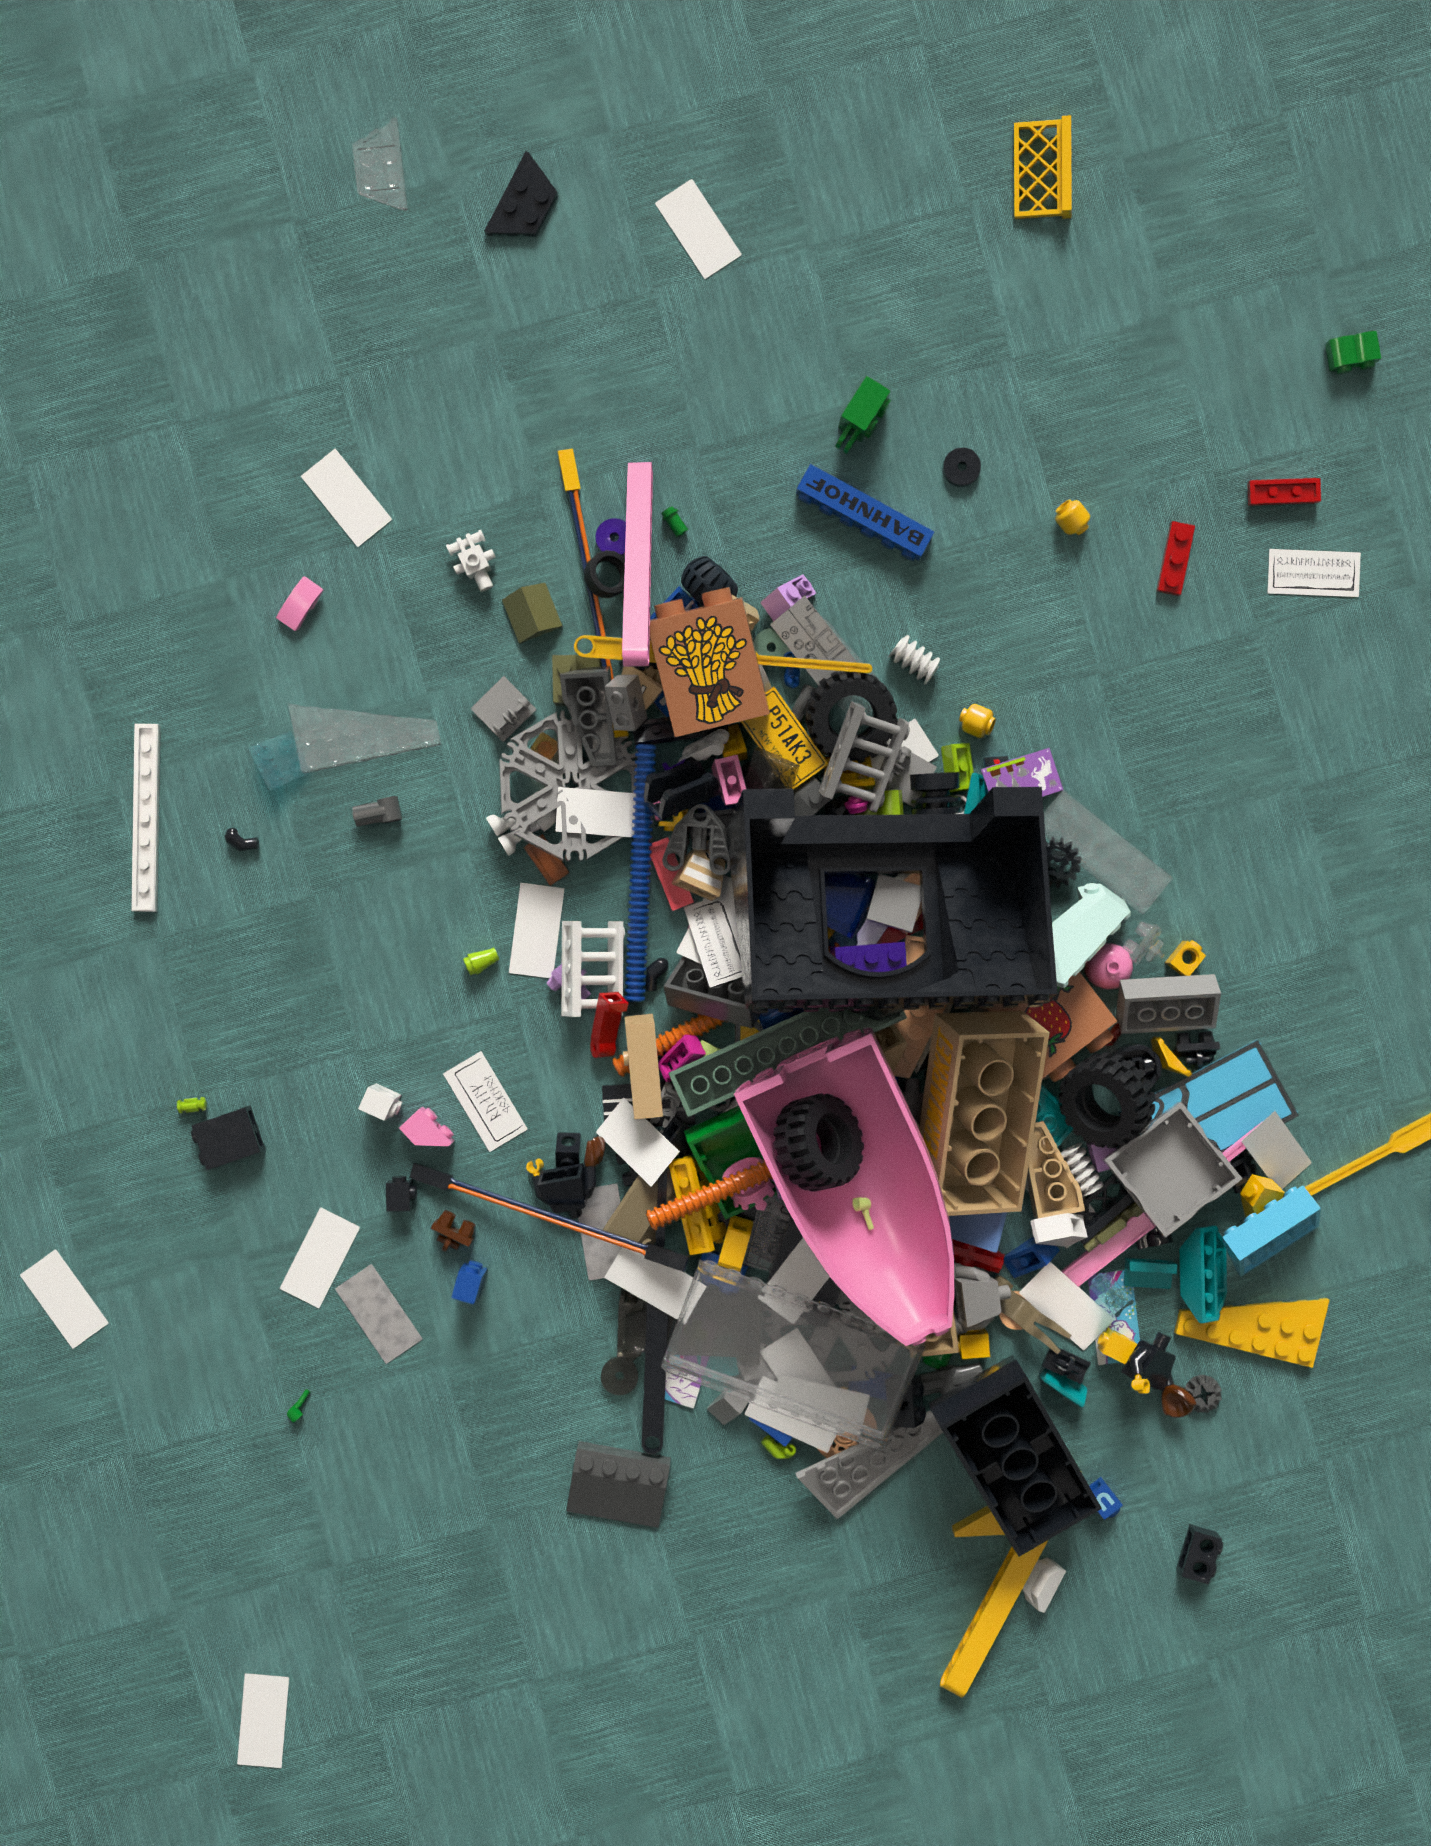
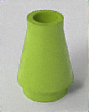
[463,947,500,976]

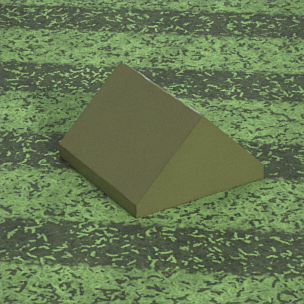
[502,583,563,644]

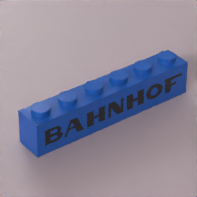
[796,464,934,561]

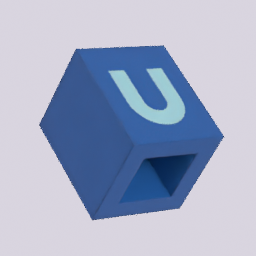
[1089,1477,1123,1520]

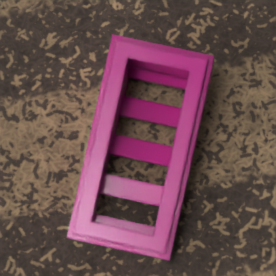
[658,1035,706,1082]

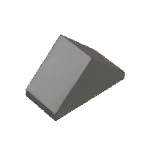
[707,1374,756,1425]

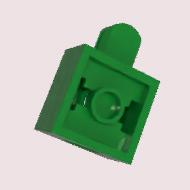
[835,376,891,455]

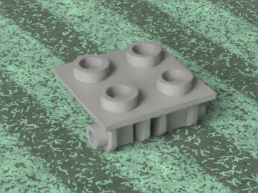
[470,676,537,742]
[875,746,937,808]

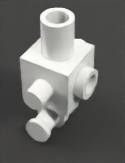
[446,529,496,592]

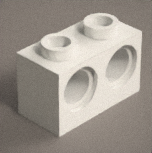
[358,1083,402,1121]

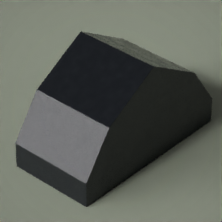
[929,1355,1102,1557]

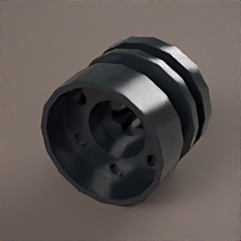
[910,772,961,815]

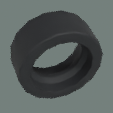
[584,550,625,598]

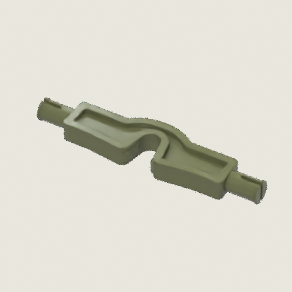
[1083,1202,1143,1253]

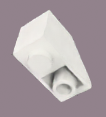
[1030,1213,1088,1247]

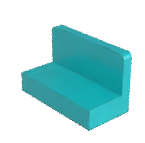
[1124,1257,1177,1289]

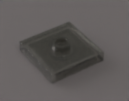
[744,747,800,789]

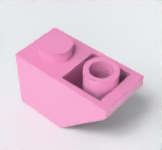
[399,1107,455,1146]

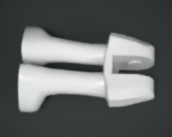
[486,809,557,856]

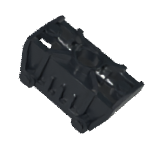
[644,756,723,821]

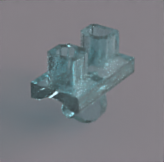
[1089,1272,1134,1317]

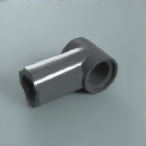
[352,796,402,827]

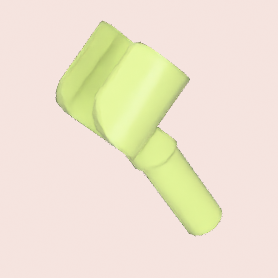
[852,1197,874,1230]

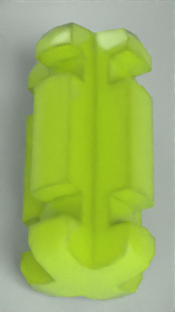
[177,1097,207,1113]

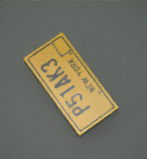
[740,687,828,789]

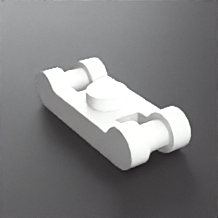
[678,729,730,762]

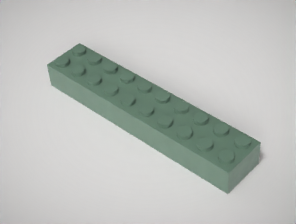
[669,1007,907,1117]

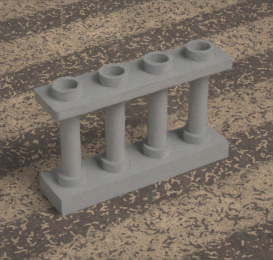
[819,701,910,813]

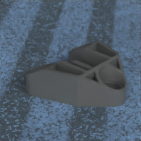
[662,803,730,875]

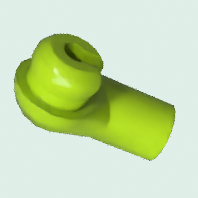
[761,1435,796,1459]

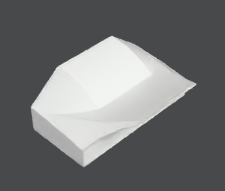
[1022,1557,1066,1613]

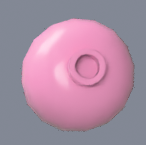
[1085,943,1133,990]

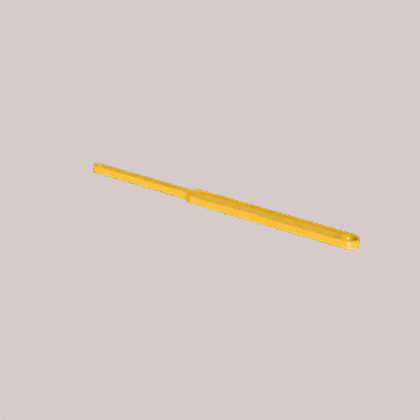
[574,635,872,673]
[1305,1113,1431,1196]

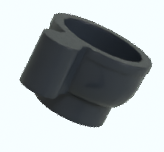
[1135,1228,1174,1250]

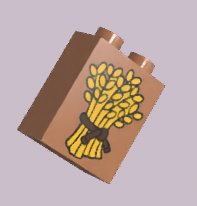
[650,587,770,737]

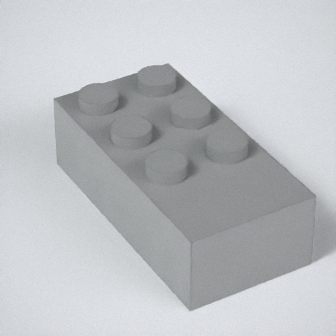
[1116,974,1221,1034]

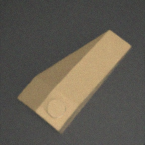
[1027,1121,1085,1219]

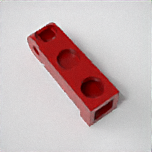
[590,992,628,1058]

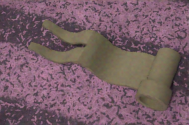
[995,1274,1072,1354]

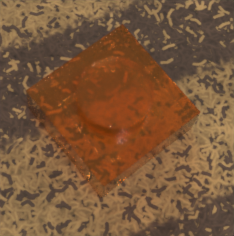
[530,732,558,760]

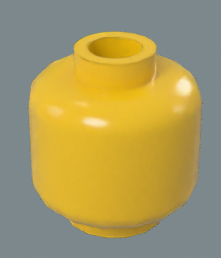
[1055,499,1091,535]
[959,704,996,738]

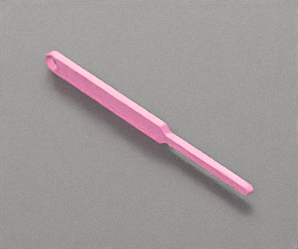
[1061,1122,1262,1287]

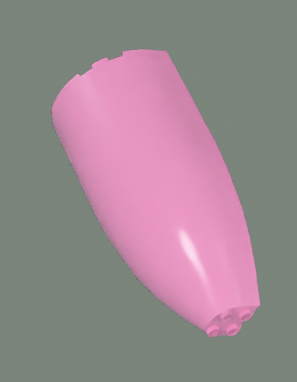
[734,1027,954,1346]

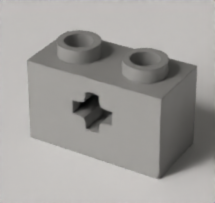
[605,675,647,731]

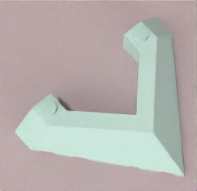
[1052,883,1131,988]

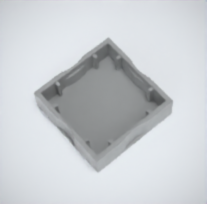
[1102,1102,1242,1238]

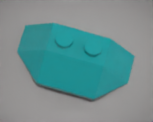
[1179,1225,1227,1323]

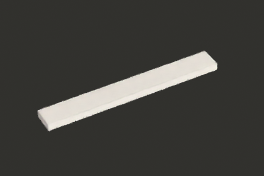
[132,724,160,912]

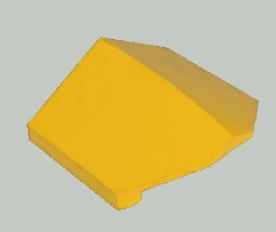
[1151,1036,1192,1077]

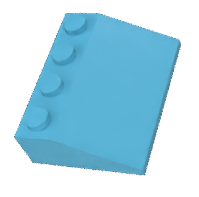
[1222,1185,1321,1277]

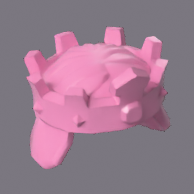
[722,1157,775,1211]

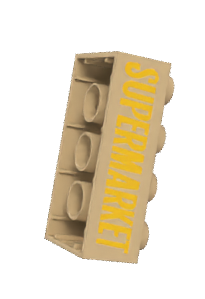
[919,1011,1050,1216]

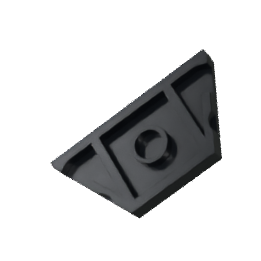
[484,151,558,237]

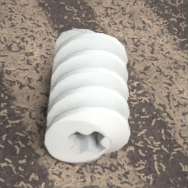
[888,635,940,685]
[1061,1143,1104,1196]

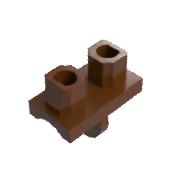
[431,1210,476,1252]

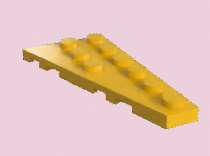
[1174,1298,1330,1368]

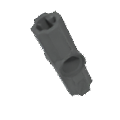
[917,1362,983,1396]

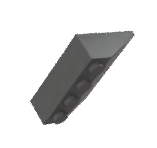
[566,1441,671,1528]

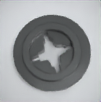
[1184,1375,1222,1413]

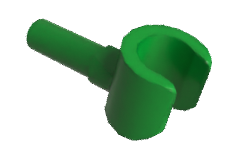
[287,1389,311,1423]

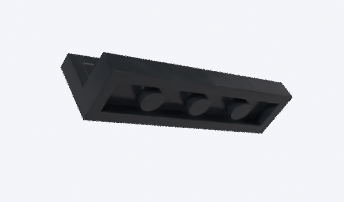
[633,716,729,746]
[1071,1174,1134,1245]

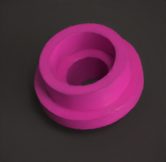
[845,796,869,814]

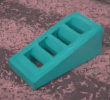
[964,773,986,814]

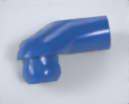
[784,652,800,688]

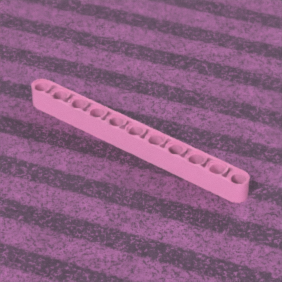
[622,462,653,667]

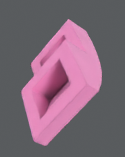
[276,576,324,631]

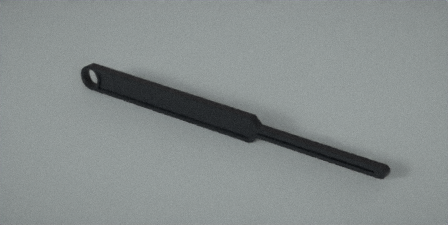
[642,1167,668,1454]

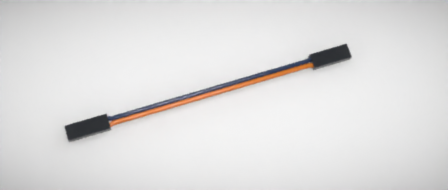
[409,1163,689,1272]

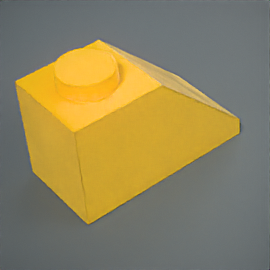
[1240,1174,1285,1217]

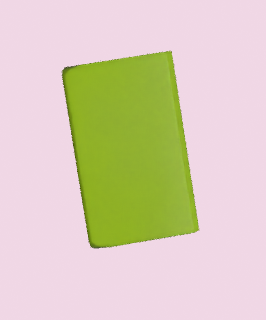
[941,743,974,793]

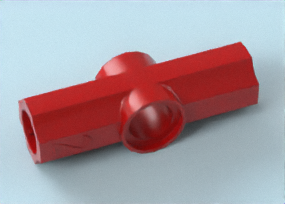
[952,1239,1005,1274]

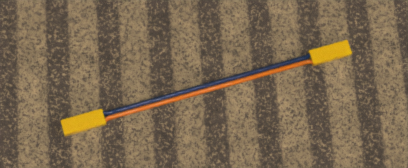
[557,449,628,738]

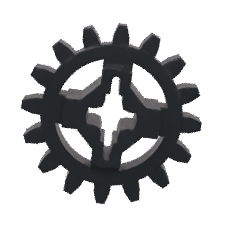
[1046,837,1081,888]

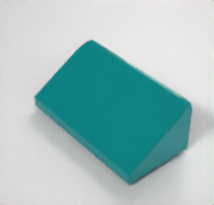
[1040,1368,1087,1408]

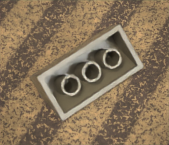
[603,1166,676,1250]

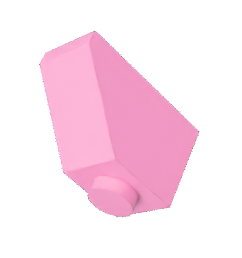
[711,755,746,806]

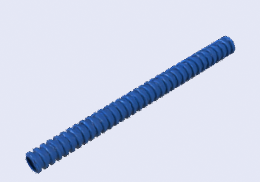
[624,744,657,1002]

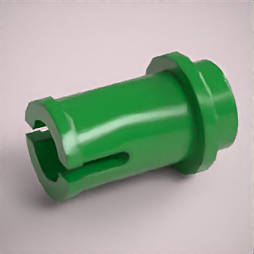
[661,506,689,538]

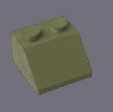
[552,655,601,706]

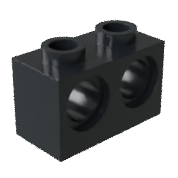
[1176,1524,1223,1584]

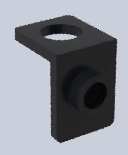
[555,1132,581,1168]

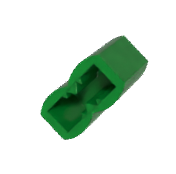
[1325,331,1381,374]

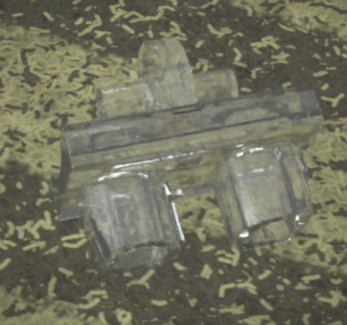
[1122,921,1164,966]

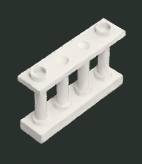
[561,921,625,1017]

